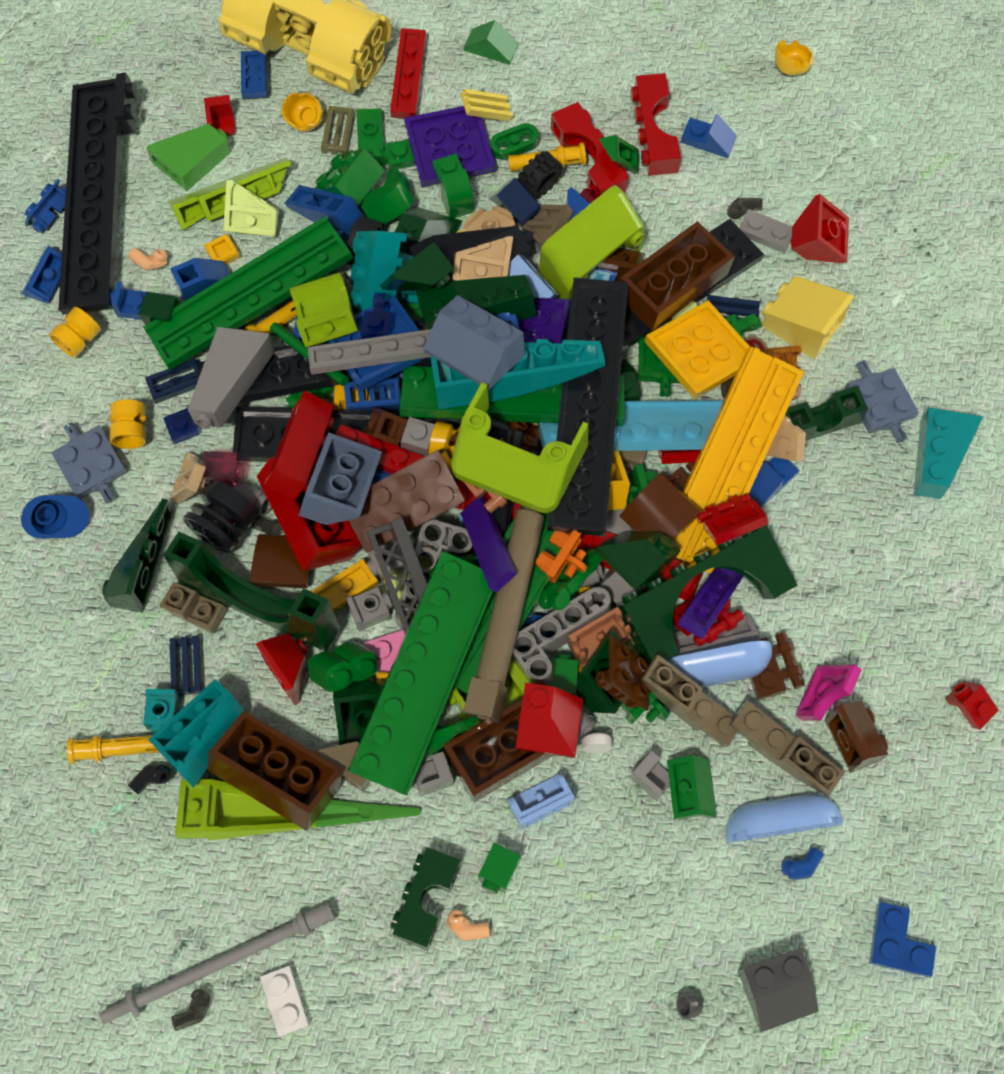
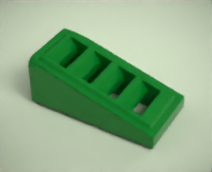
[426,716,478,756]

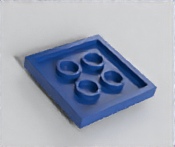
[327,296,426,391]

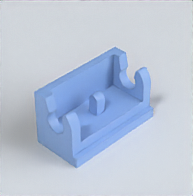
[506,773,575,830]

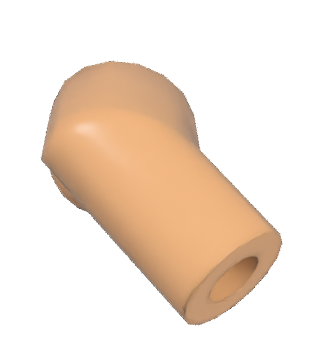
[128,248,167,270]

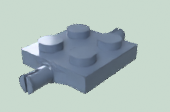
[845,360,919,443]
[51,422,127,503]

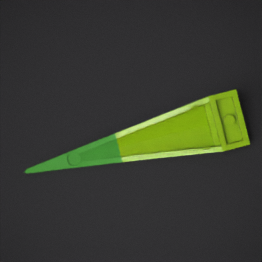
[175,779,421,841]

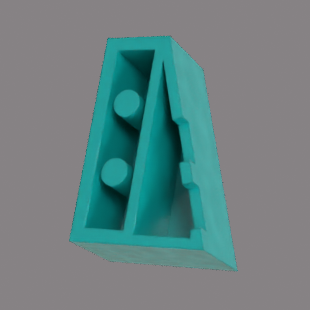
[350,231,408,313]
[913,408,984,499]
[148,679,244,788]

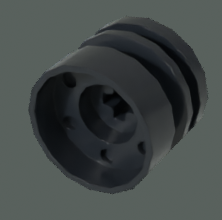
[182,479,259,553]

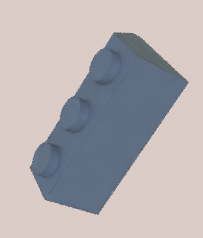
[423,295,525,390]
[299,433,382,525]

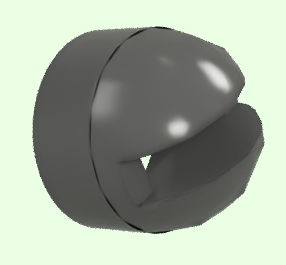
[676,993,704,1019]

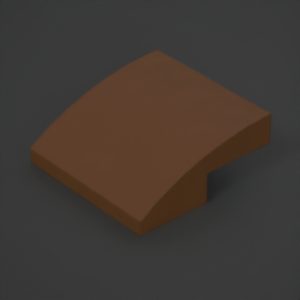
[619,473,702,541]
[250,534,310,588]

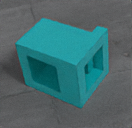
[143,689,180,734]

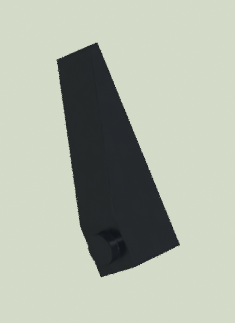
[410,225,529,281]

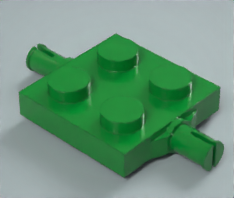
[638,320,681,398]

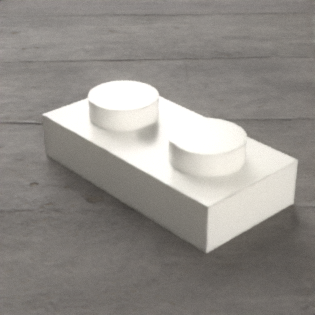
[260,966,310,1038]

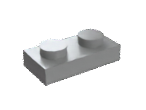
[739,209,792,254]

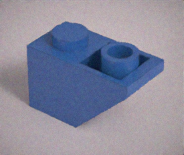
[170,258,230,302]

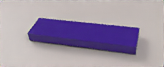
[460,496,517,593]
[677,568,743,639]

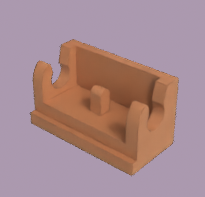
[567,607,632,668]

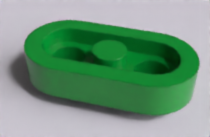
[490,123,539,160]

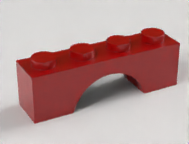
[630,73,681,176]
[550,102,629,197]

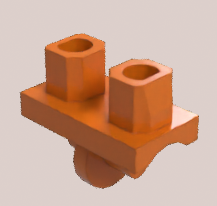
[535,530,588,584]

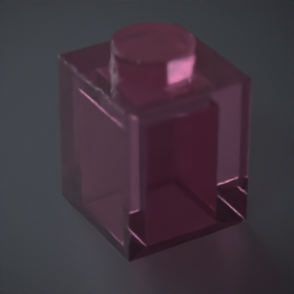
[202,451,245,488]

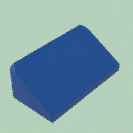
[21,246,62,304]

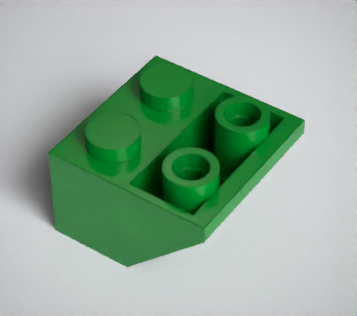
[315,148,385,206]

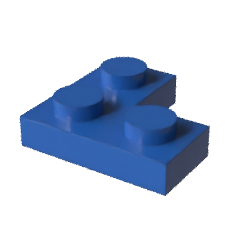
[869,902,936,978]

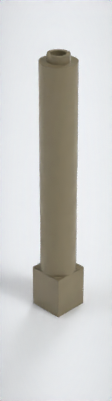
[463,506,545,723]

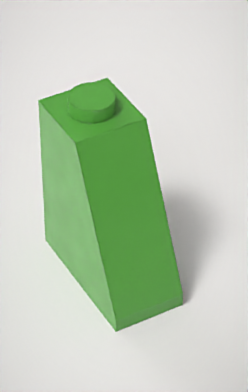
[146,124,230,191]

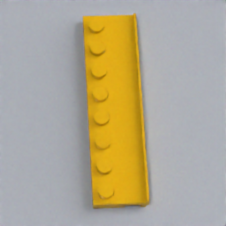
[673,347,804,574]

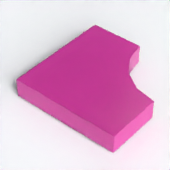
[796,664,862,721]

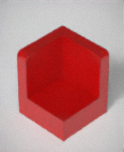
[204,95,236,136]

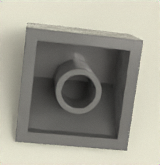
[738,948,819,1033]

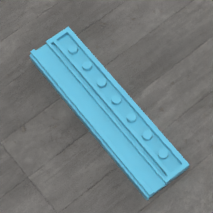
[538,400,724,451]

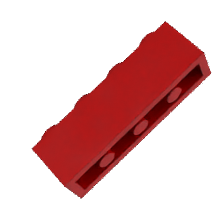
[264,390,334,499]

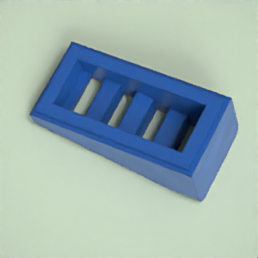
[344,378,401,410]

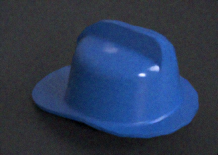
[21,495,90,539]

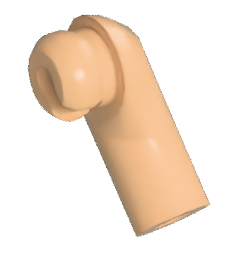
[447,910,490,941]

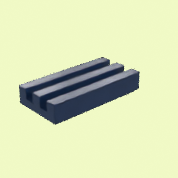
[706,295,760,320]
[145,359,198,404]
[169,635,202,696]

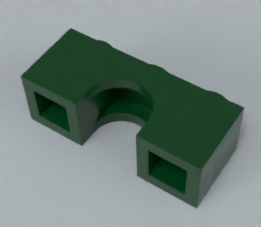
[785,386,868,441]
[390,847,461,951]

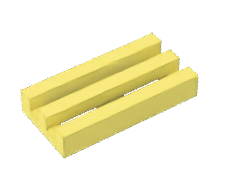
[461,89,513,121]

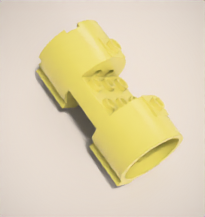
[218,0,391,94]

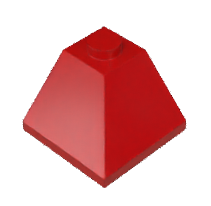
[791,194,849,263]
[256,633,308,706]
[516,682,583,758]

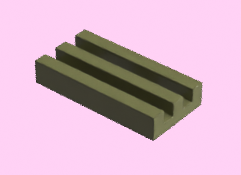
[321,106,355,155]

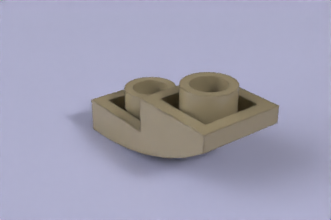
[159,582,228,634]

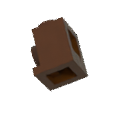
[364,407,408,446]

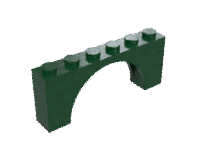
[615,525,798,667]
[163,531,340,652]

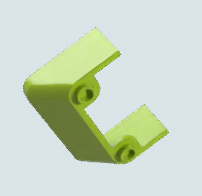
[539,185,645,300]
[451,382,588,513]

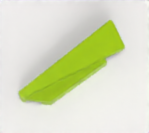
[168,158,291,230]

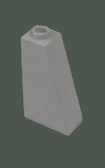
[188,327,275,428]

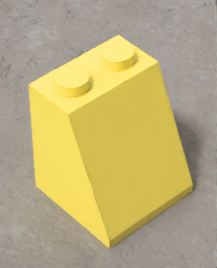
[762,276,854,360]

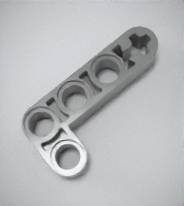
[395,520,472,628]
[512,587,611,686]

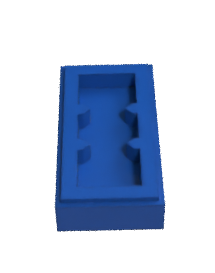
[241,51,268,99]

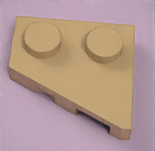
[451,236,513,281]
[766,415,806,461]

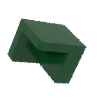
[138,292,180,325]

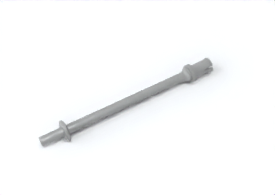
[99,902,335,1024]

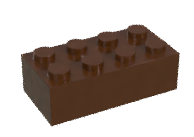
[619,221,735,331]
[349,448,471,553]
[443,699,554,803]
[208,711,343,831]

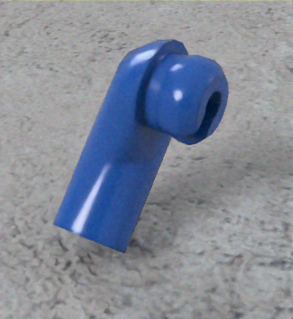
[781,847,824,880]

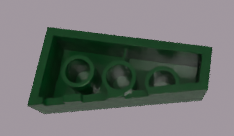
[415,274,536,330]

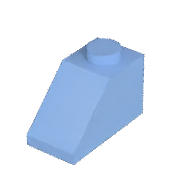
[508,254,559,298]

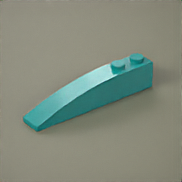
[431,339,605,409]

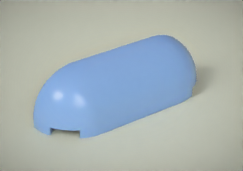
[667,641,772,688]
[725,794,844,843]

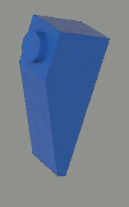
[284,185,364,237]

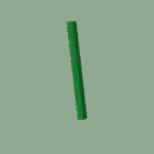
[270,322,349,386]

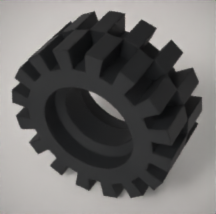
[517,151,563,200]

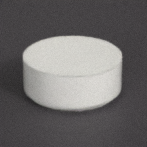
[582,733,612,754]

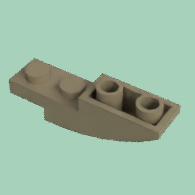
[641,655,737,747]
[729,701,845,796]

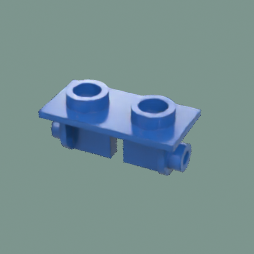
[24,179,66,233]

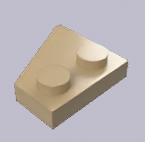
[169,452,206,504]

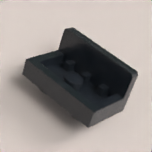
[114,72,138,135]

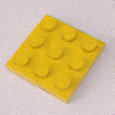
[644,300,750,399]

